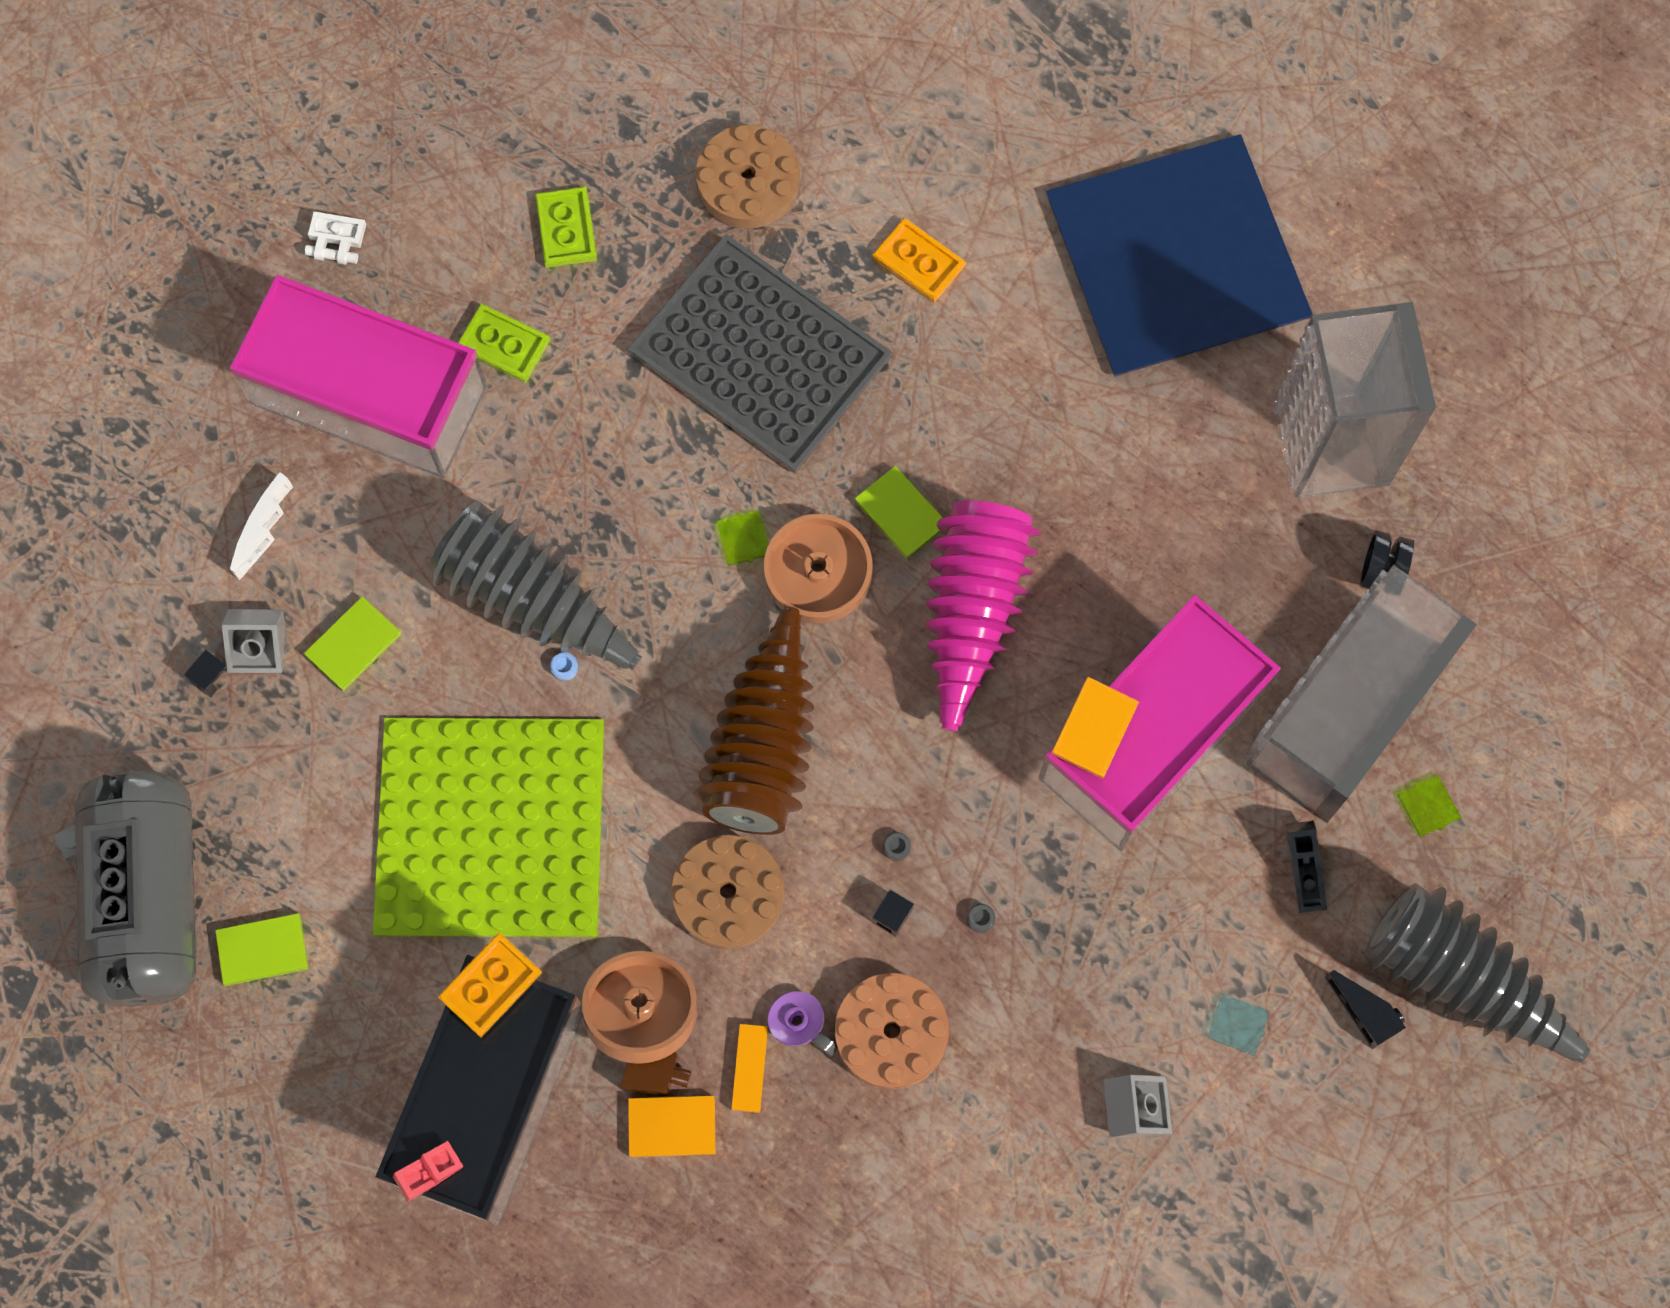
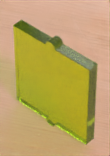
[716,510,769,566]
[1397,775,1462,838]

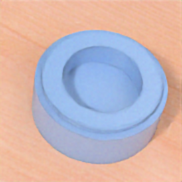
[550,652,578,681]

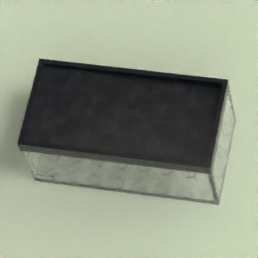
[375,954,583,1227]

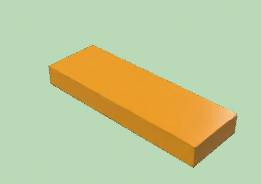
[731,1024,768,1113]

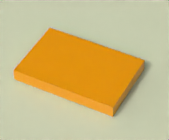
[872,217,966,303]
[1051,677,1139,779]
[438,932,542,1038]
[628,1096,716,1157]

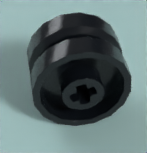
[1360,530,1414,597]

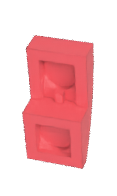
[393,1141,463,1202]

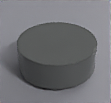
[883,832,911,861]
[967,904,996,933]
[811,1032,837,1057]

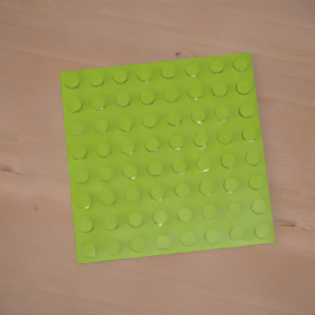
[373,718,604,938]

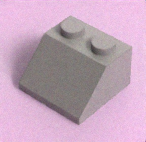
[222,609,285,673]
[1104,1075,1172,1138]

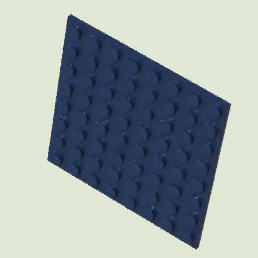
[1046,134,1313,377]

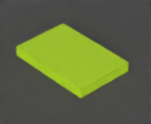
[535,186,597,268]
[458,303,551,383]
[855,466,943,559]
[304,596,402,692]
[215,913,309,986]

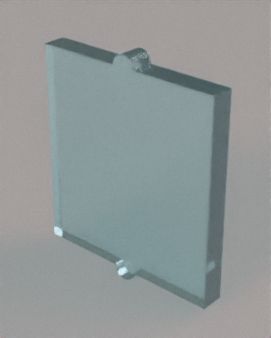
[1208,994,1270,1056]

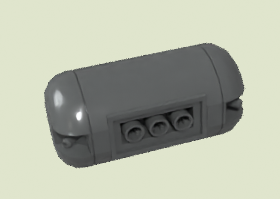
[75,771,197,1007]

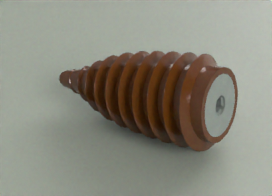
[694,606,814,835]

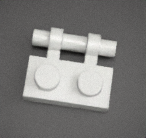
[305,212,366,265]

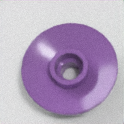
[768,991,824,1046]

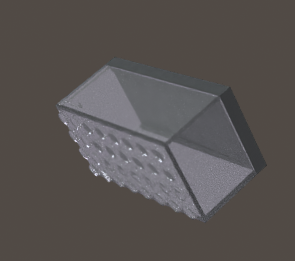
[1273,302,1436,498]
[1246,565,1477,823]

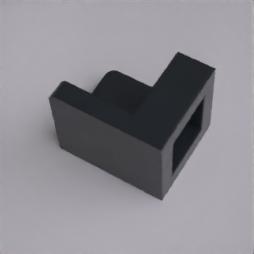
[184,650,226,698]
[872,890,914,937]

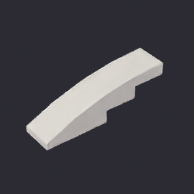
[230,472,293,580]

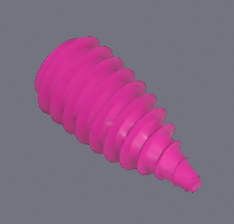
[925,500,1042,732]

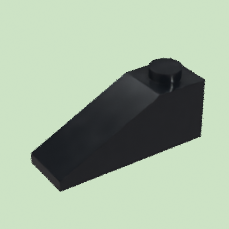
[1286,820,1327,913]
[1325,970,1406,1049]

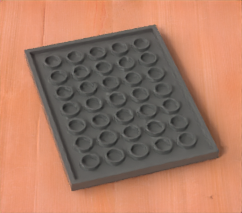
[628,234,892,474]

